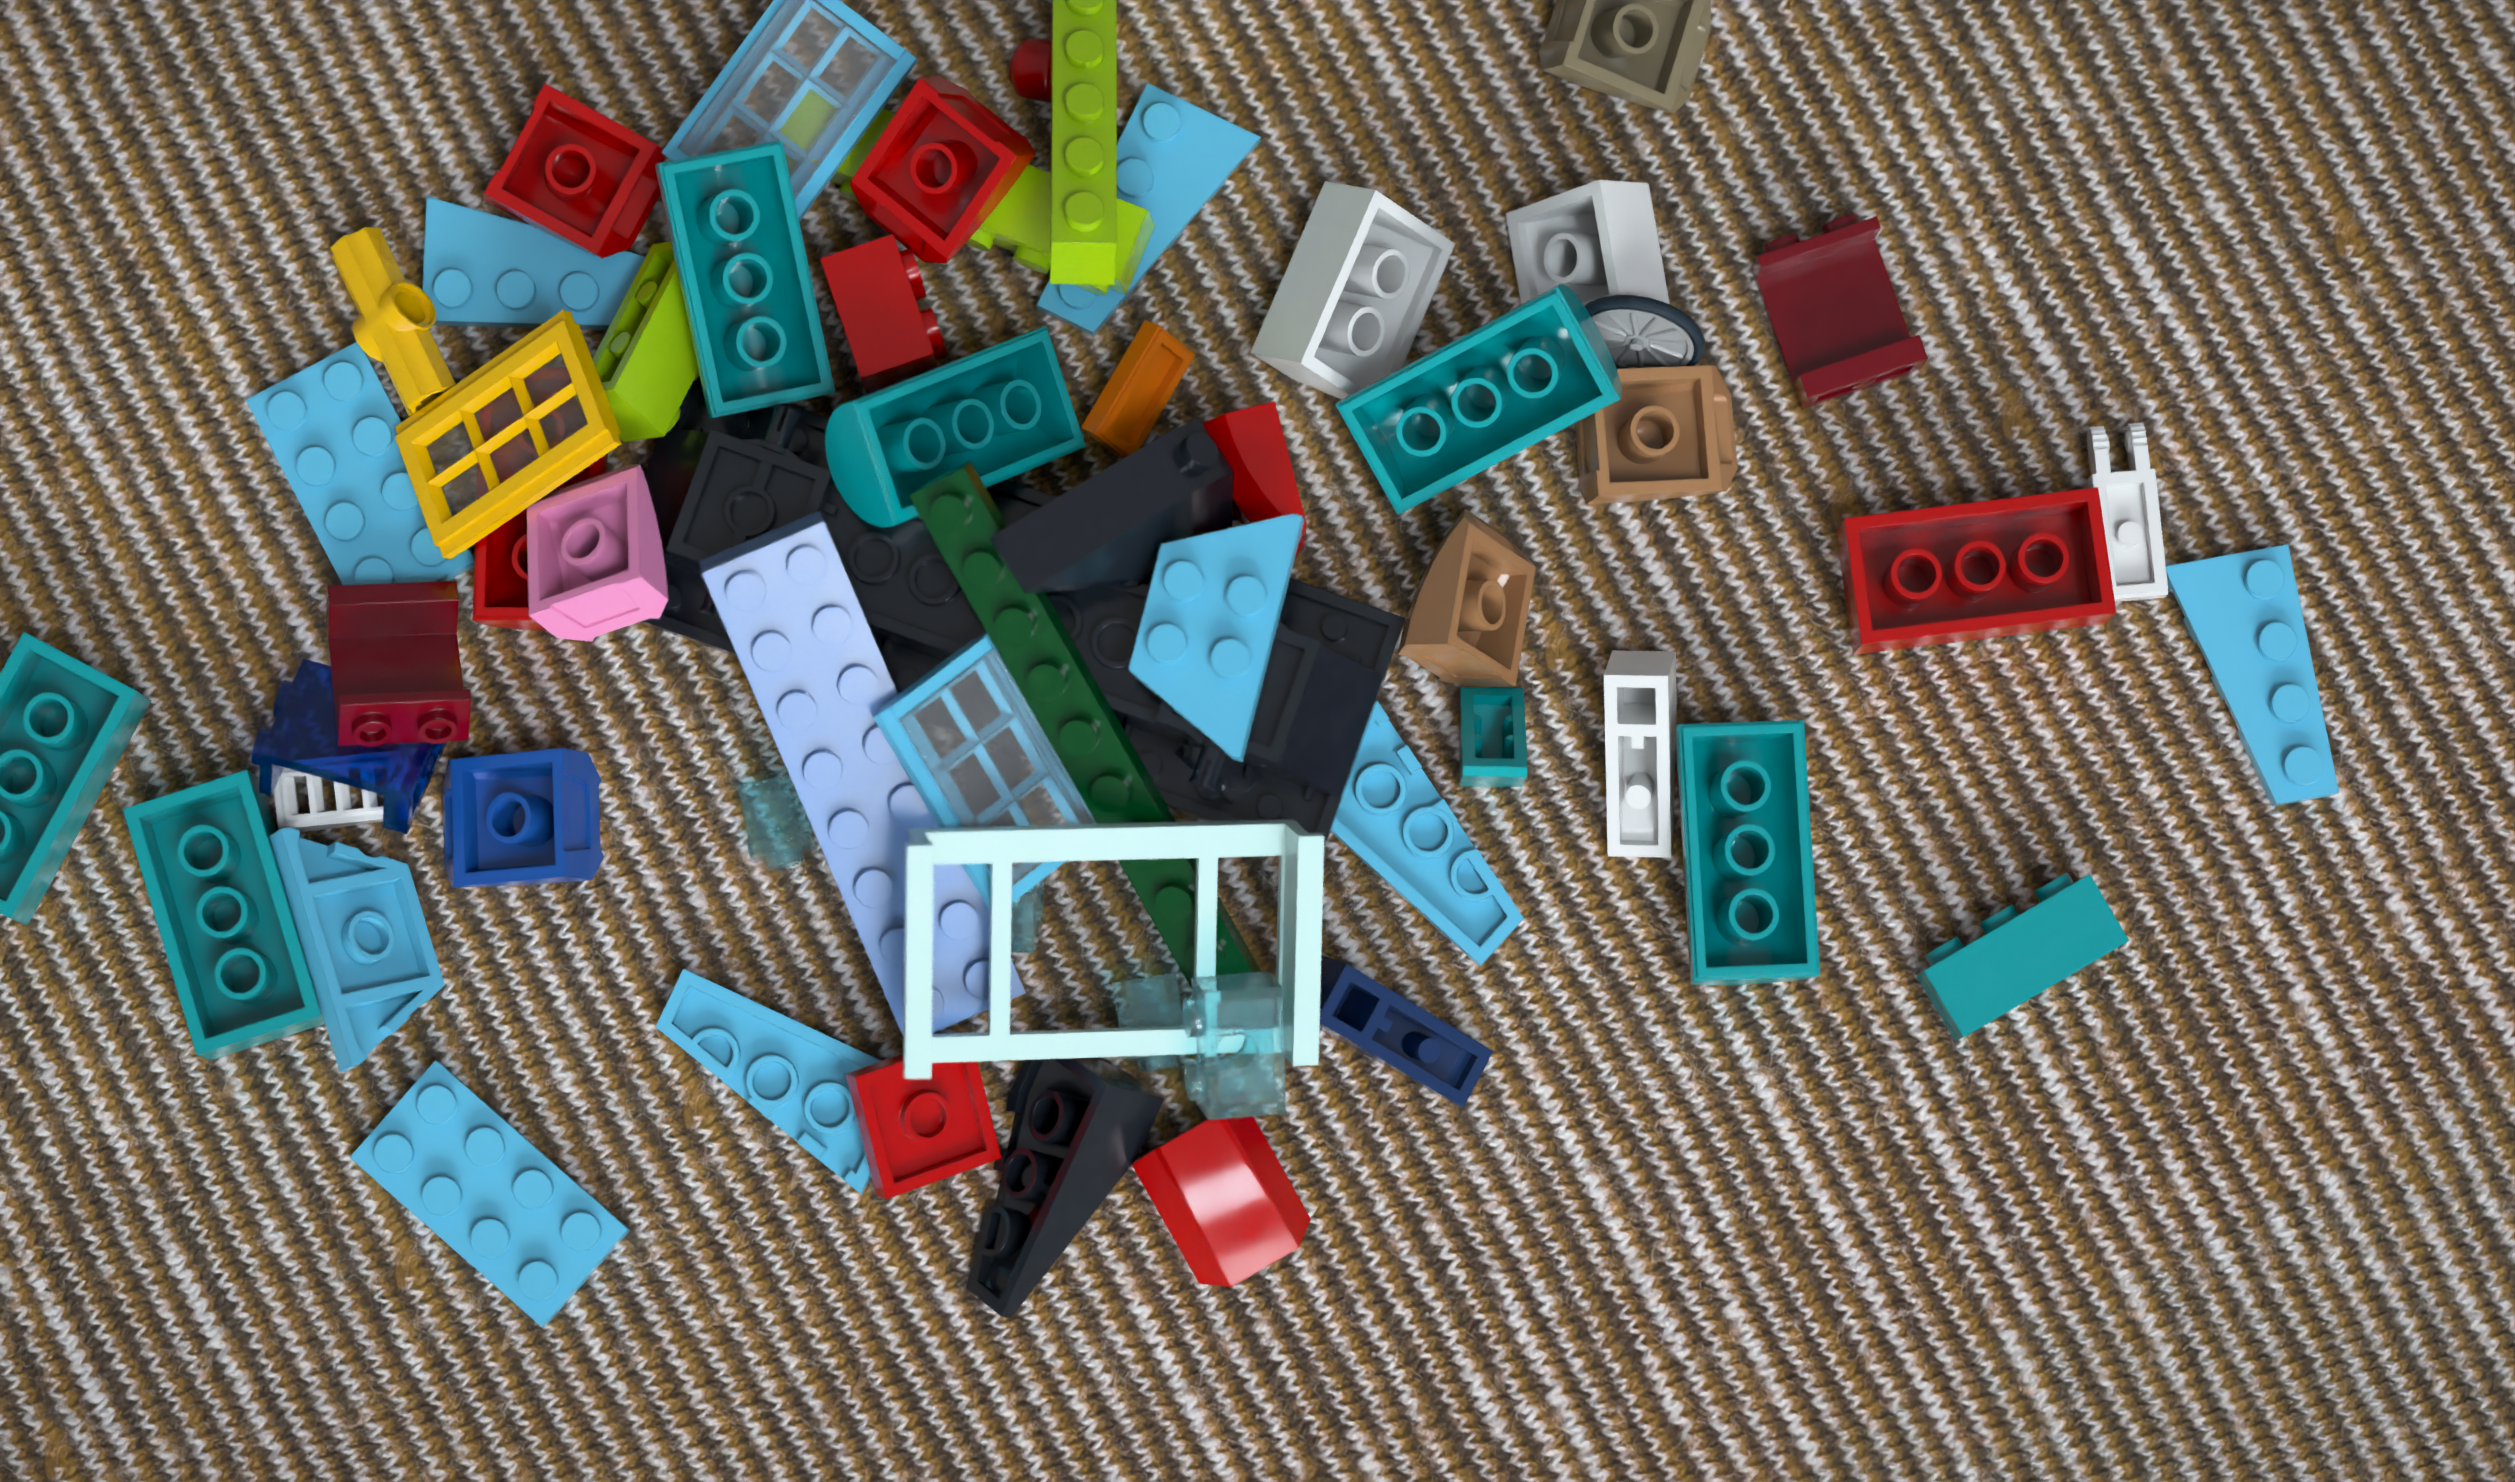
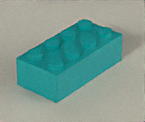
[0,632,151,926]
[123,770,325,1060]

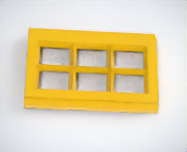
[395,310,622,560]

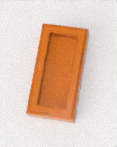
[1081,320,1195,459]

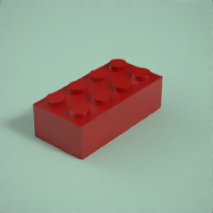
[1836,487,2117,655]

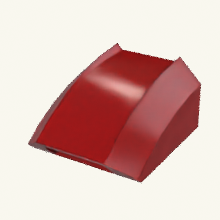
[850,76,1036,264]
[484,83,664,259]
[1202,401,1307,561]
[1132,1100,1311,1287]

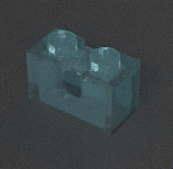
[1183,971,1286,1120]

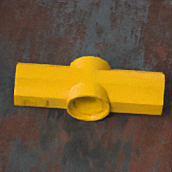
[331,227,456,417]

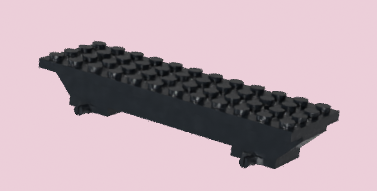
[639,376,1405,849]

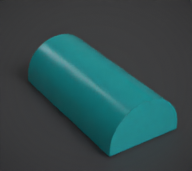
[655,140,835,419]
[1335,284,1622,515]
[825,326,1086,527]
[1675,720,1820,985]

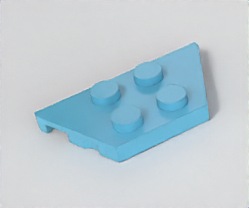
[1129,514,1304,762]
[269,827,445,1072]

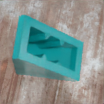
[1459,687,1528,787]

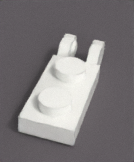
[2087,423,2168,602]

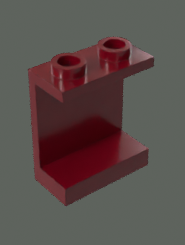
[1751,214,1928,410]
[326,581,471,747]

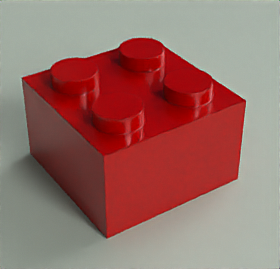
[820,234,947,394]

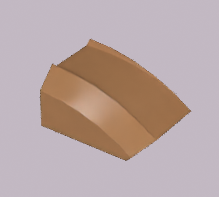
[1575,365,1738,505]
[1397,509,1536,688]

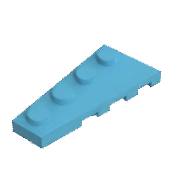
[1037,83,1261,337]
[422,197,645,330]

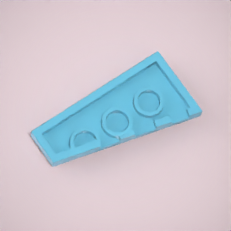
[2166,544,2339,807]
[1331,701,1524,967]
[656,968,881,1195]

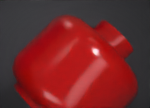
[1009,38,1051,103]

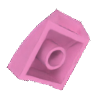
[527,464,668,642]

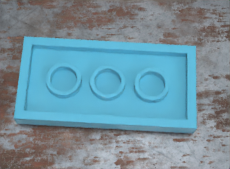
[246,342,475,585]
[349,1060,630,1328]

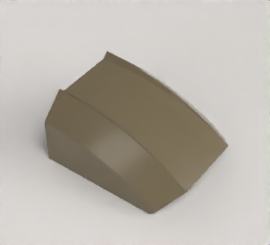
[1539,0,1711,113]

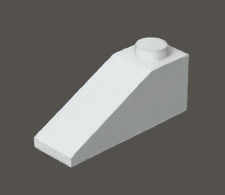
[1604,650,1677,858]

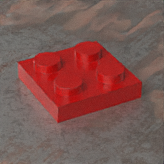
[845,1054,1002,1199]

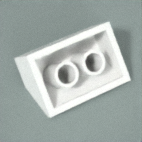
[1250,181,1455,400]

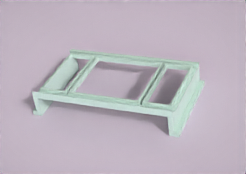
[903,819,1324,1079]

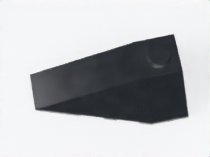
[990,417,1233,594]
[966,1057,1164,1319]

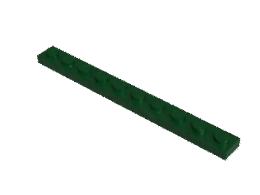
[909,461,1276,1025]

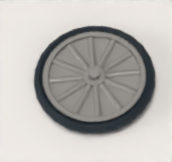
[1585,295,1705,369]

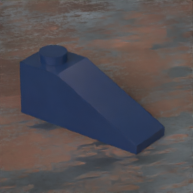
[1319,955,1493,1107]

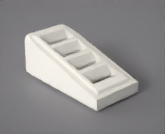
[272,753,413,833]

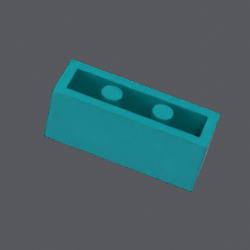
[1916,873,2129,1042]

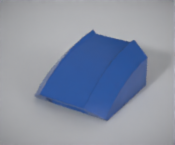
[442,748,604,888]

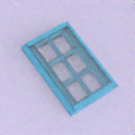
[662,0,919,222]
[872,631,1097,910]

